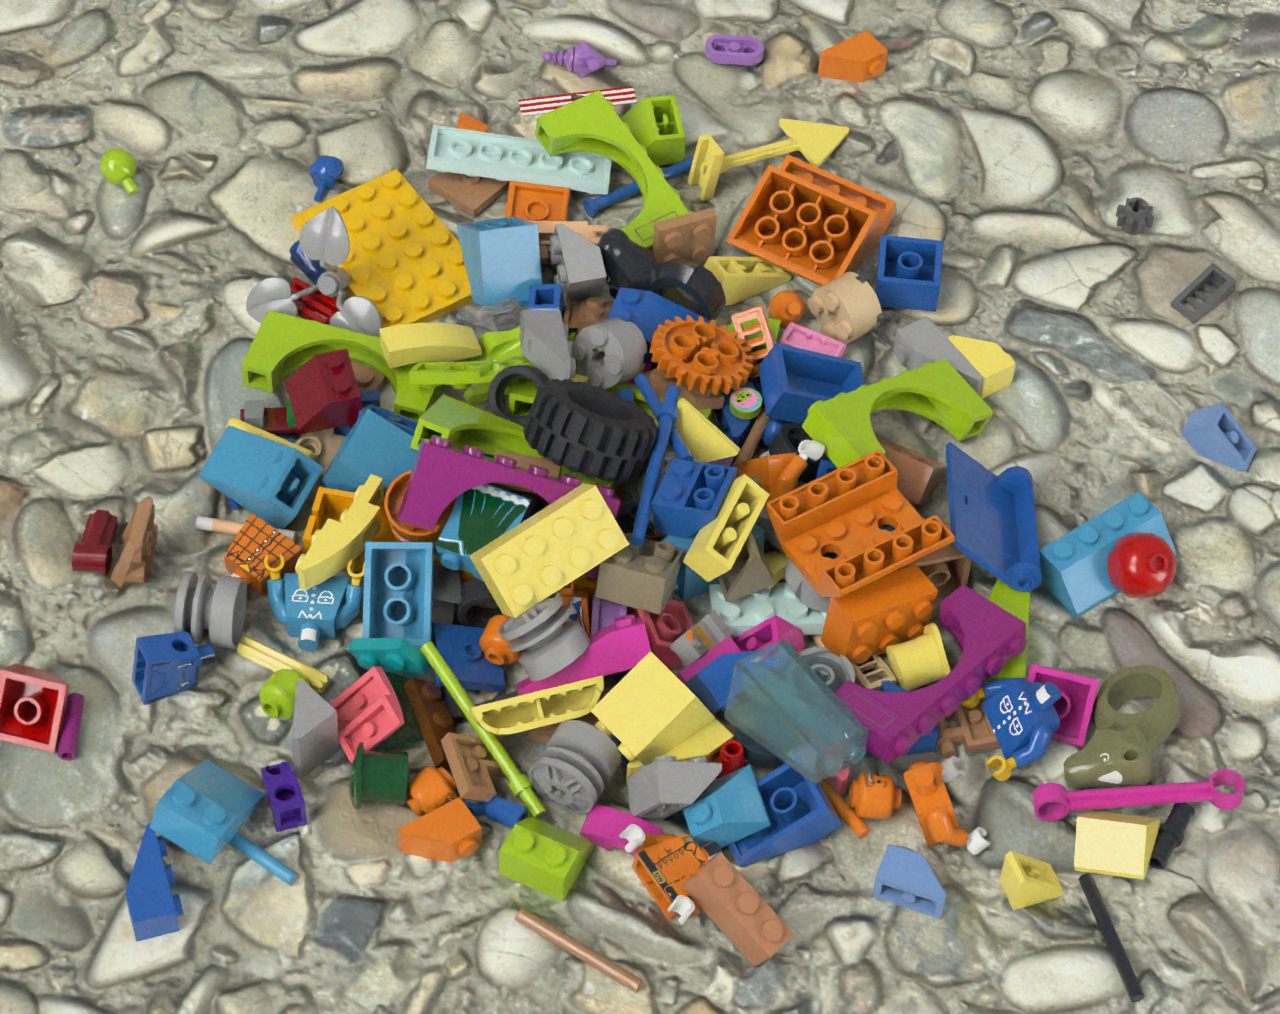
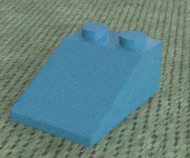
[149,759,266,865]

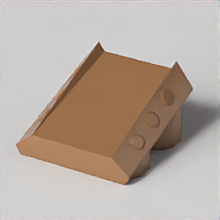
[110,496,158,588]

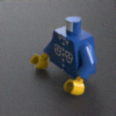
[960,677,1061,781]

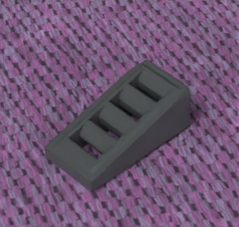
[1171,263,1236,324]

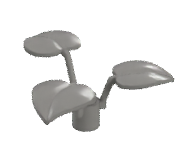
[246,206,382,337]

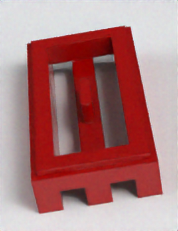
[290,277,340,325]

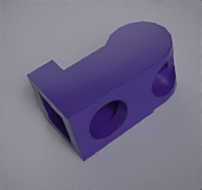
[261,761,307,832]

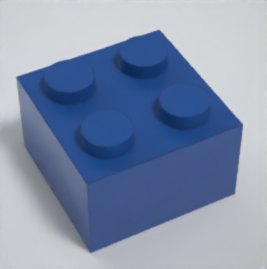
[875,235,943,312]

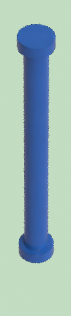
[583,156,694,217]

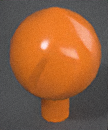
[768,290,806,328]

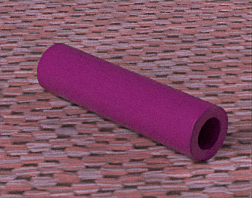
[58,693,85,761]

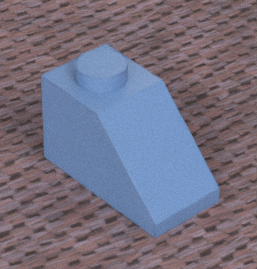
[1181,403,1257,472]
[872,844,947,919]

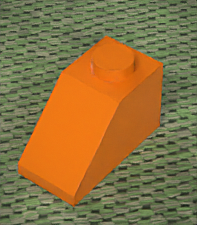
[818,30,888,83]
[398,797,482,863]

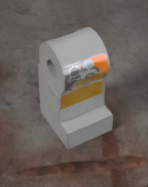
[669,610,733,668]

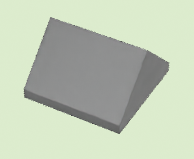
[292,681,339,779]

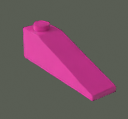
[516,615,651,696]

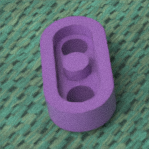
[705,35,764,66]

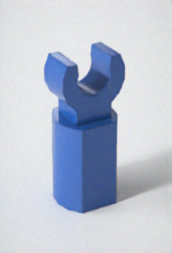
[464,796,529,828]

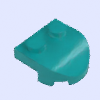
[347,638,431,675]

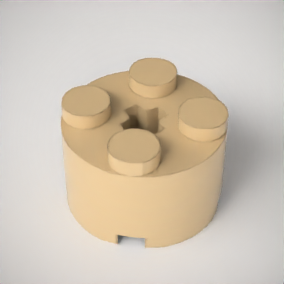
[807,272,881,344]

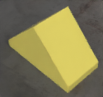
[999,851,1065,910]

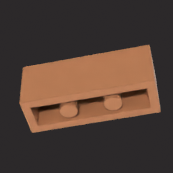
[681,852,794,967]

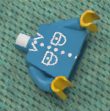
[264,554,364,651]

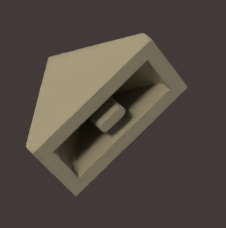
[718,532,775,602]

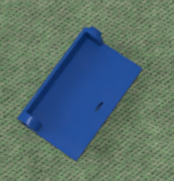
[945,442,1042,592]

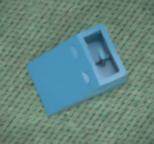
[198,425,324,529]

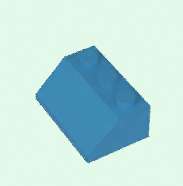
[362,542,434,645]

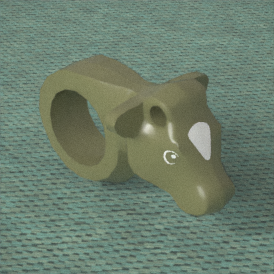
[1063,665,1182,790]

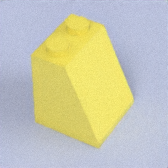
[590,651,715,765]

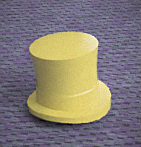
[886,623,951,692]

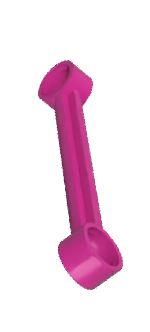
[1032,769,1245,822]

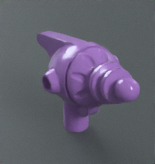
[543,42,617,78]

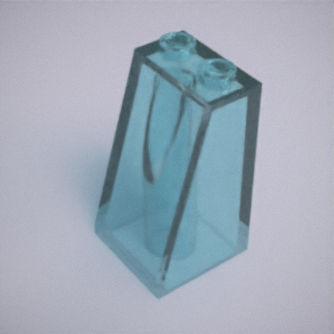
[724,639,869,784]

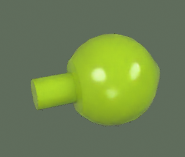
[100,148,139,196]

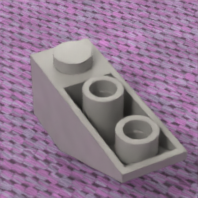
[519,310,576,380]

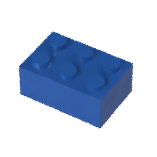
[758,343,865,424]

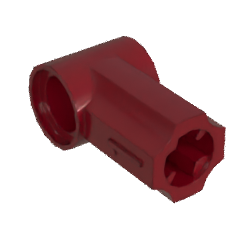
[72,509,118,575]

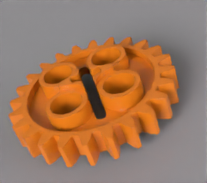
[649,315,754,395]

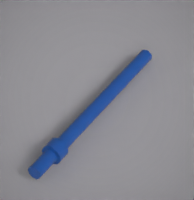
[630,385,680,546]

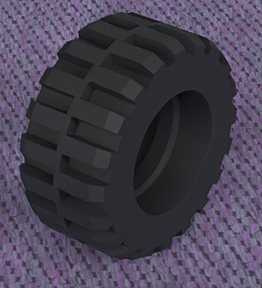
[523,379,658,483]

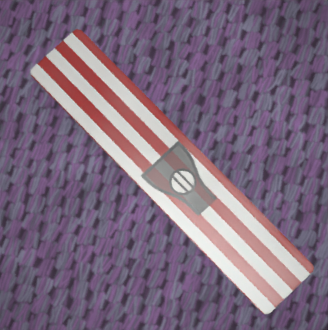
[518,86,637,116]

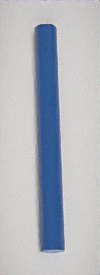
[634,374,694,461]

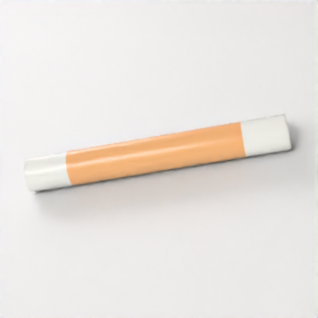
[195,516,296,543]

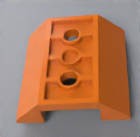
[765,450,955,598]

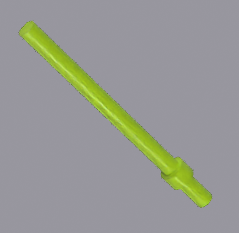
[420,641,546,818]

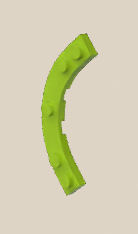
[409,328,578,389]

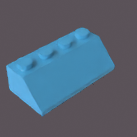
[1039,491,1177,618]

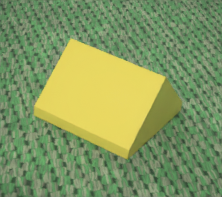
[1074,810,1161,880]

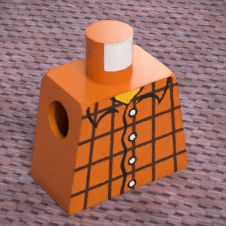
[224,513,302,595]

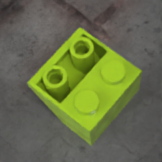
[620,95,686,165]

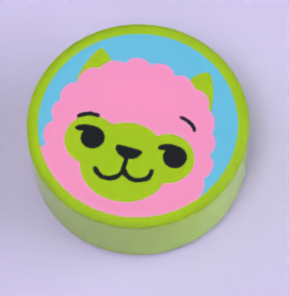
[729,388,762,420]

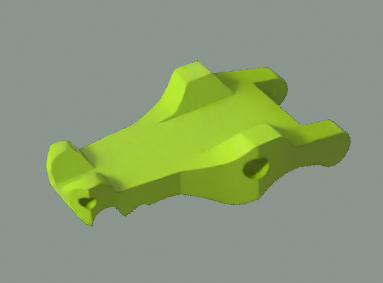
[454,325,522,406]

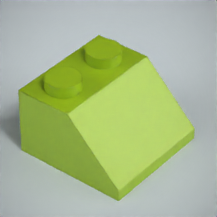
[499,816,595,902]

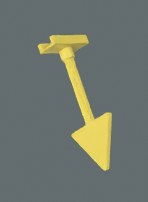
[688,118,849,201]
[571,374,741,463]

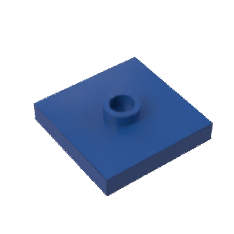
[431,623,505,692]

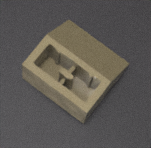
[595,533,685,615]

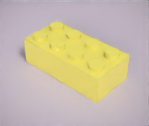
[470,484,629,618]

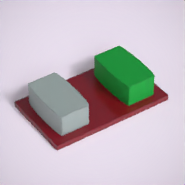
[240,399,298,433]

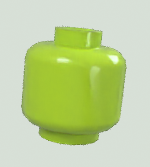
[259,669,309,720]

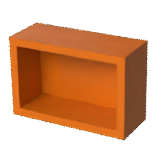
[821,564,938,664]

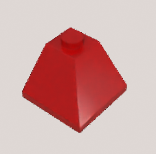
[0,663,69,753]

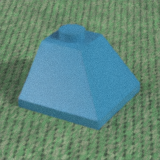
[683,764,771,848]

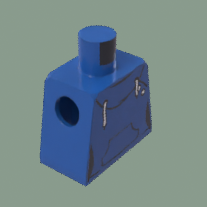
[132,631,216,705]

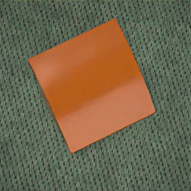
[726,154,897,286]

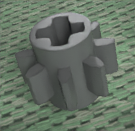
[1116,197,1154,235]

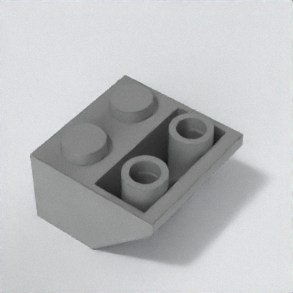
[547,224,607,303]
[628,756,722,820]

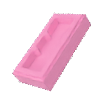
[777,322,848,358]

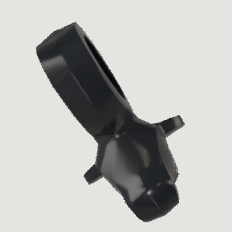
[597,228,726,321]

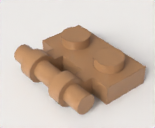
[936,685,1000,758]

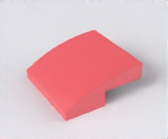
[330,666,404,764]

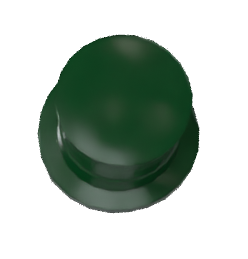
[349,742,409,809]

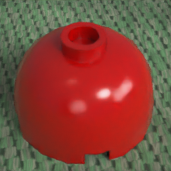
[1108,532,1176,599]

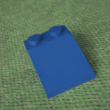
[607,287,710,365]
[728,755,843,867]

